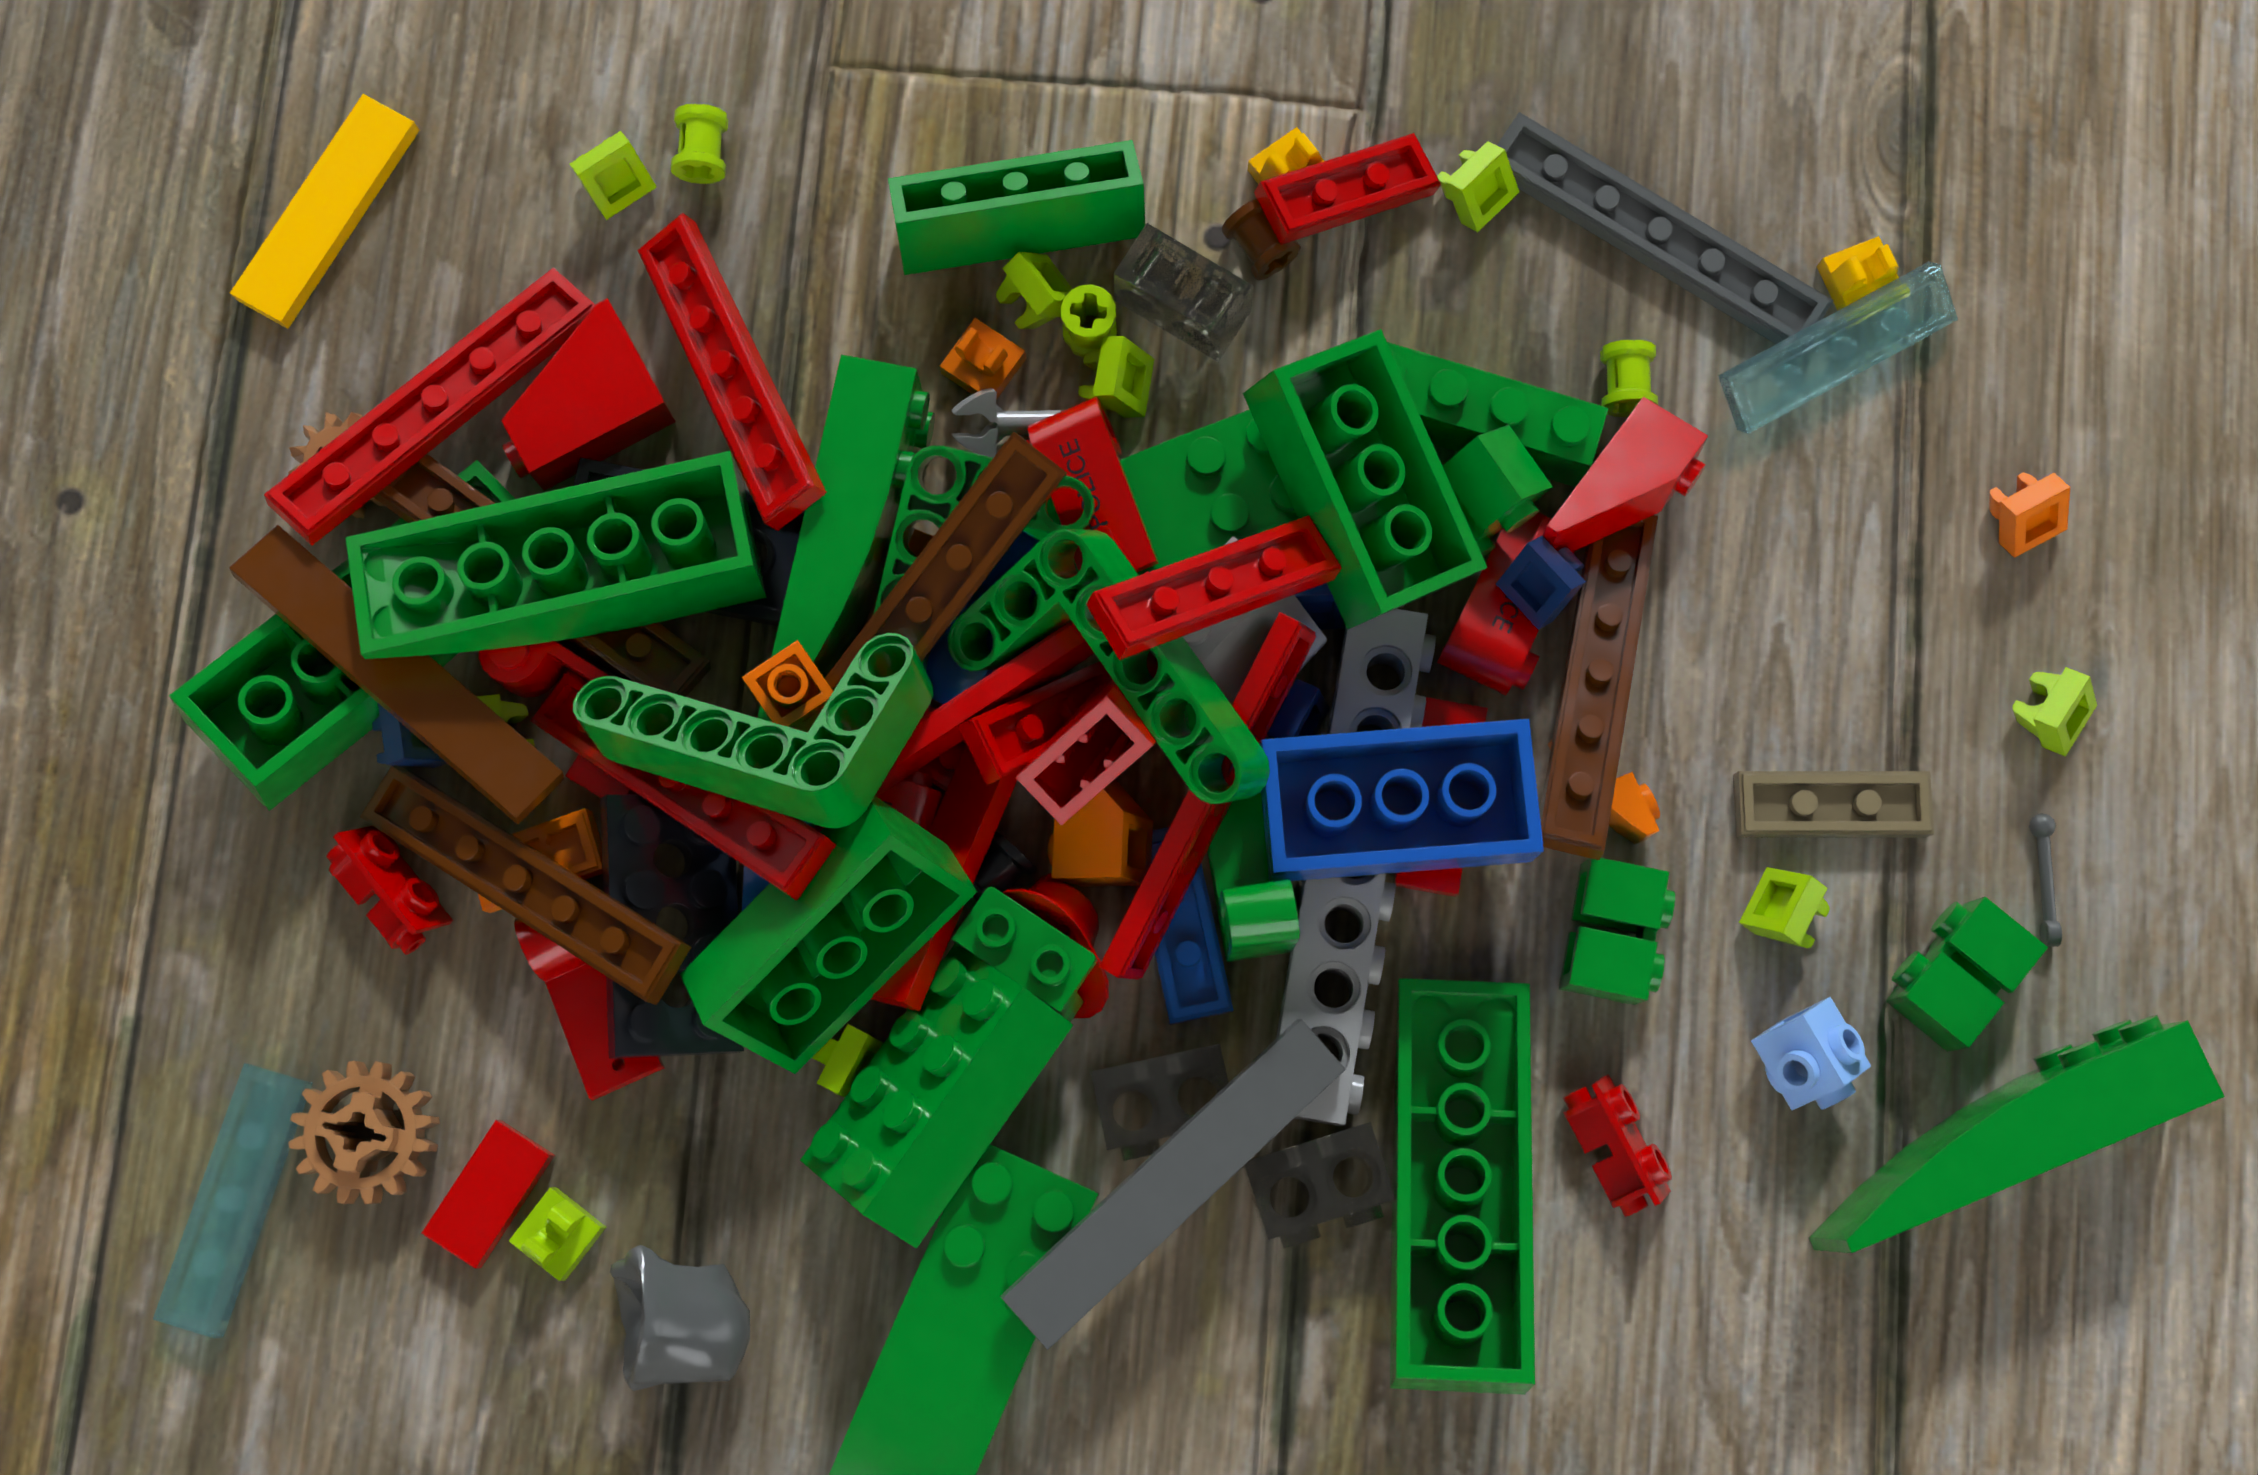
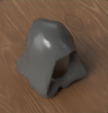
[610,1245,750,1391]

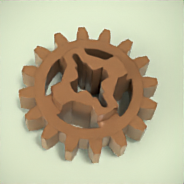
[288,1061,440,1204]

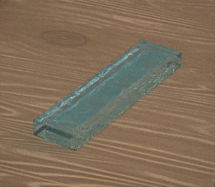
[1718,262,1958,434]
[153,1063,313,1338]

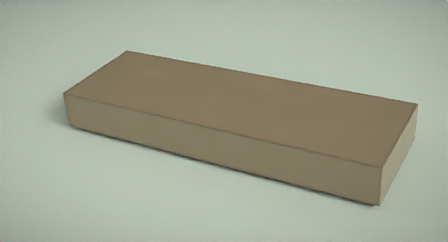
[1733,771,1934,838]

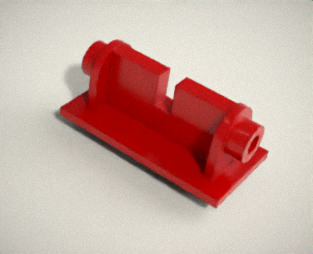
[326,825,453,955]
[1563,1074,1672,1217]

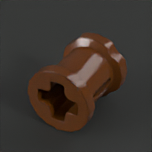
[1221,198,1301,281]

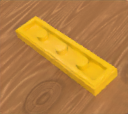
[230,94,420,329]

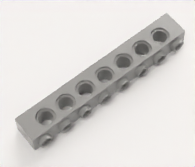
[1276,609,1436,1126]

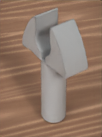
[951,388,1064,458]

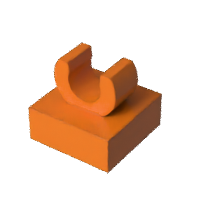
[940,318,1027,400]
[1989,472,2070,558]

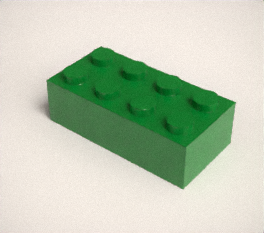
[1243,329,1488,630]
[680,796,977,1074]
[800,943,1073,1249]

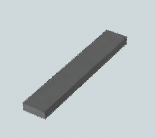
[1497,112,1834,357]
[1000,1019,1346,1350]

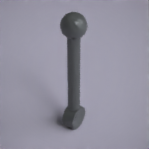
[2029,813,2062,947]

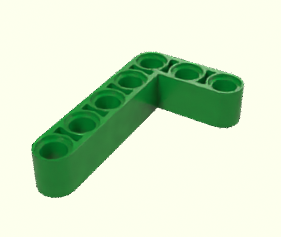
[873,445,1095,671]
[948,529,1270,804]
[573,633,933,829]
[1184,702,1300,962]

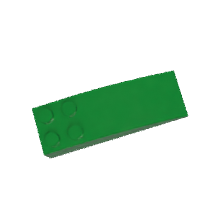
[757,354,935,722]
[1024,409,1298,627]
[345,451,767,659]
[169,460,515,811]
[1390,978,1535,1395]
[1809,1015,2225,1253]
[829,1144,1100,1475]

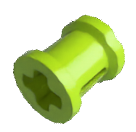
[670,104,728,184]
[1061,284,1117,358]
[1600,340,1658,417]

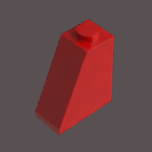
[501,298,676,491]
[1015,652,1158,826]

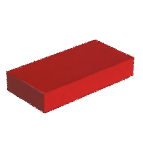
[421,1120,555,1269]

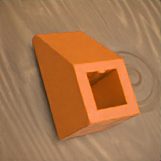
[1048,779,1153,887]

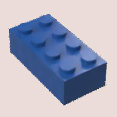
[1260,719,1544,882]

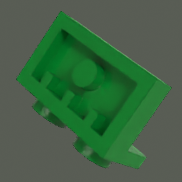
[952,887,1097,1022]

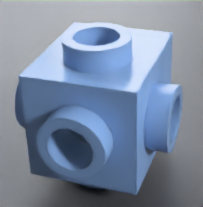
[1751,997,1871,1111]

